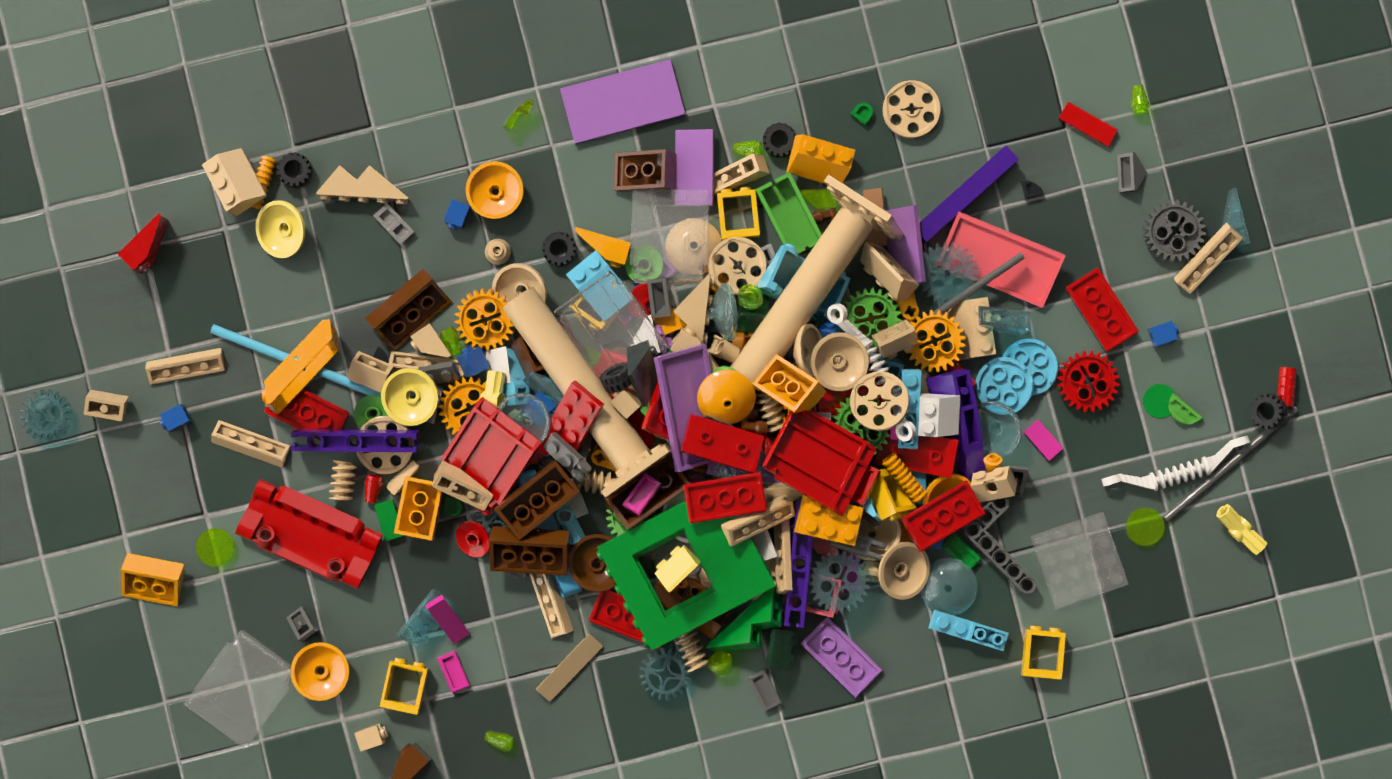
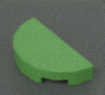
[1168,393,1203,425]

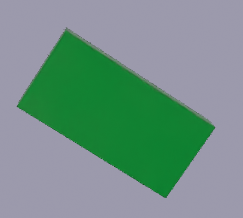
[374,499,404,542]
[941,532,981,572]

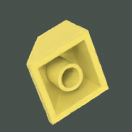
[655,545,700,593]

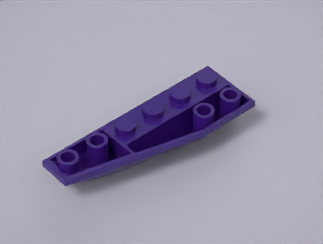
[926,369,985,482]

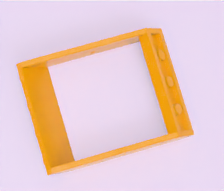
[262,319,339,414]

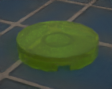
[1125,507,1165,546]
[196,528,235,566]

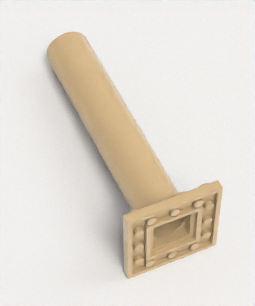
[731,174,904,392]
[503,287,672,497]

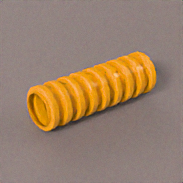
[251,155,278,209]
[882,453,927,502]

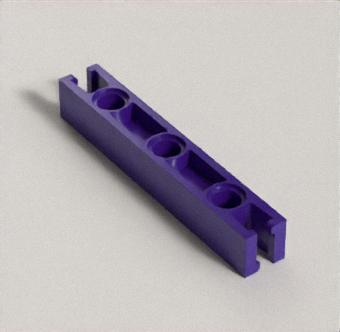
[919,145,1019,243]
[291,429,419,452]
[783,499,813,628]

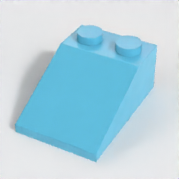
[566,250,635,322]

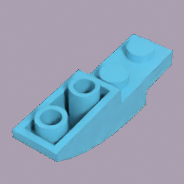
[898,369,922,449]
[928,610,1009,651]

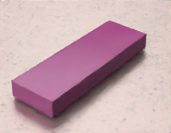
[426,595,470,644]

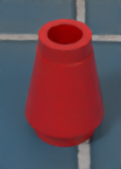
[365,474,383,503]

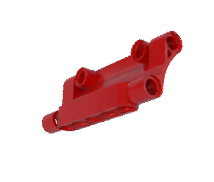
[235,479,383,589]

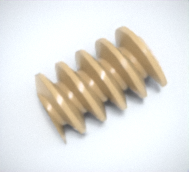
[755,391,786,432]
[328,460,357,501]
[577,469,612,495]
[676,630,709,673]

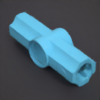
[555,502,586,545]

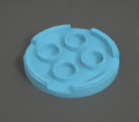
[1002,339,1058,396]
[975,357,1034,415]

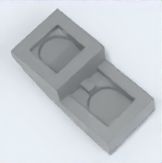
[373,203,414,245]

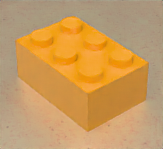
[794,495,863,546]

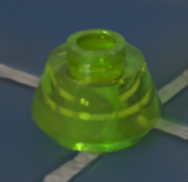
[738,284,763,310]
[707,651,732,676]

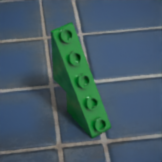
[707,587,783,653]

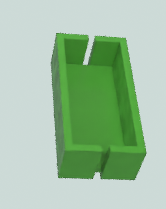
[755,172,822,255]

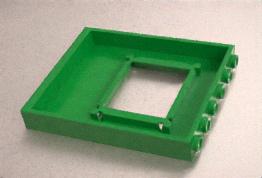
[596,500,776,650]

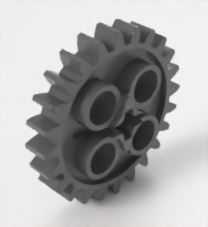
[1143,200,1206,262]

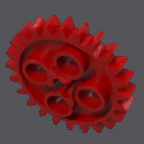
[1057,350,1120,413]

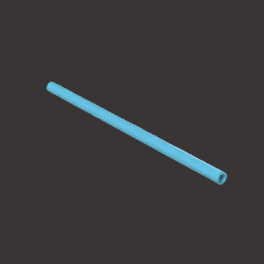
[210,324,381,397]

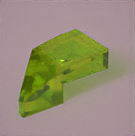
[800,189,838,209]

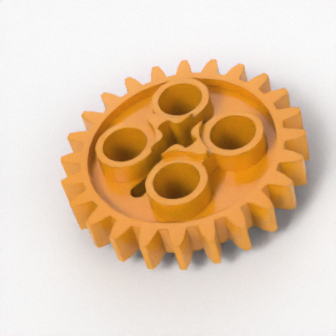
[454,288,515,351]
[906,310,967,372]
[438,377,486,434]

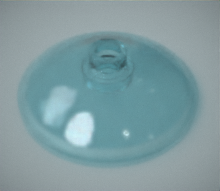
[709,283,737,341]
[498,393,551,443]
[977,401,1022,457]
[920,558,977,615]

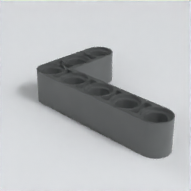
[963,497,1037,594]

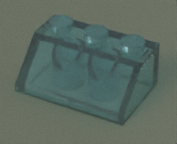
[396,588,454,648]

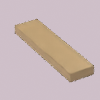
[774,519,792,594]

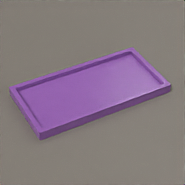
[560,59,685,144]
[654,344,712,472]

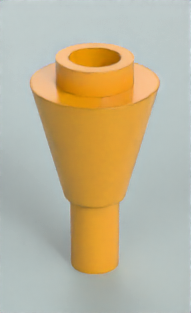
[983,453,1003,473]

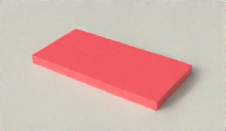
[936,211,1065,308]

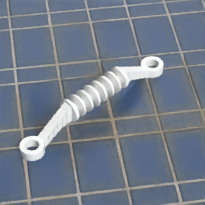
[827,303,916,441]
[1101,435,1250,491]

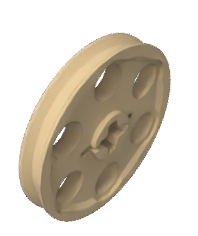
[883,80,940,138]
[708,237,766,295]
[850,371,910,431]
[355,416,414,474]

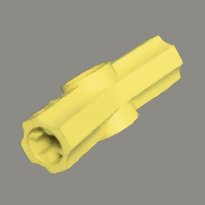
[480,370,505,411]
[1216,504,1268,555]

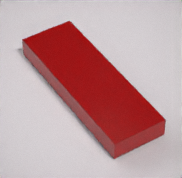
[1058,102,1118,147]

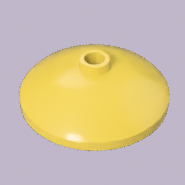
[256,200,305,258]
[381,368,439,426]

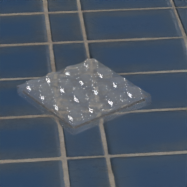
[1030,512,1128,609]

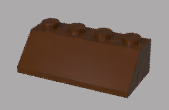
[365,269,452,352]
[605,455,690,530]
[494,459,580,540]
[489,526,570,576]
[654,572,732,639]

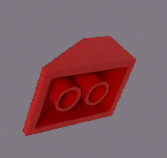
[118,213,169,274]

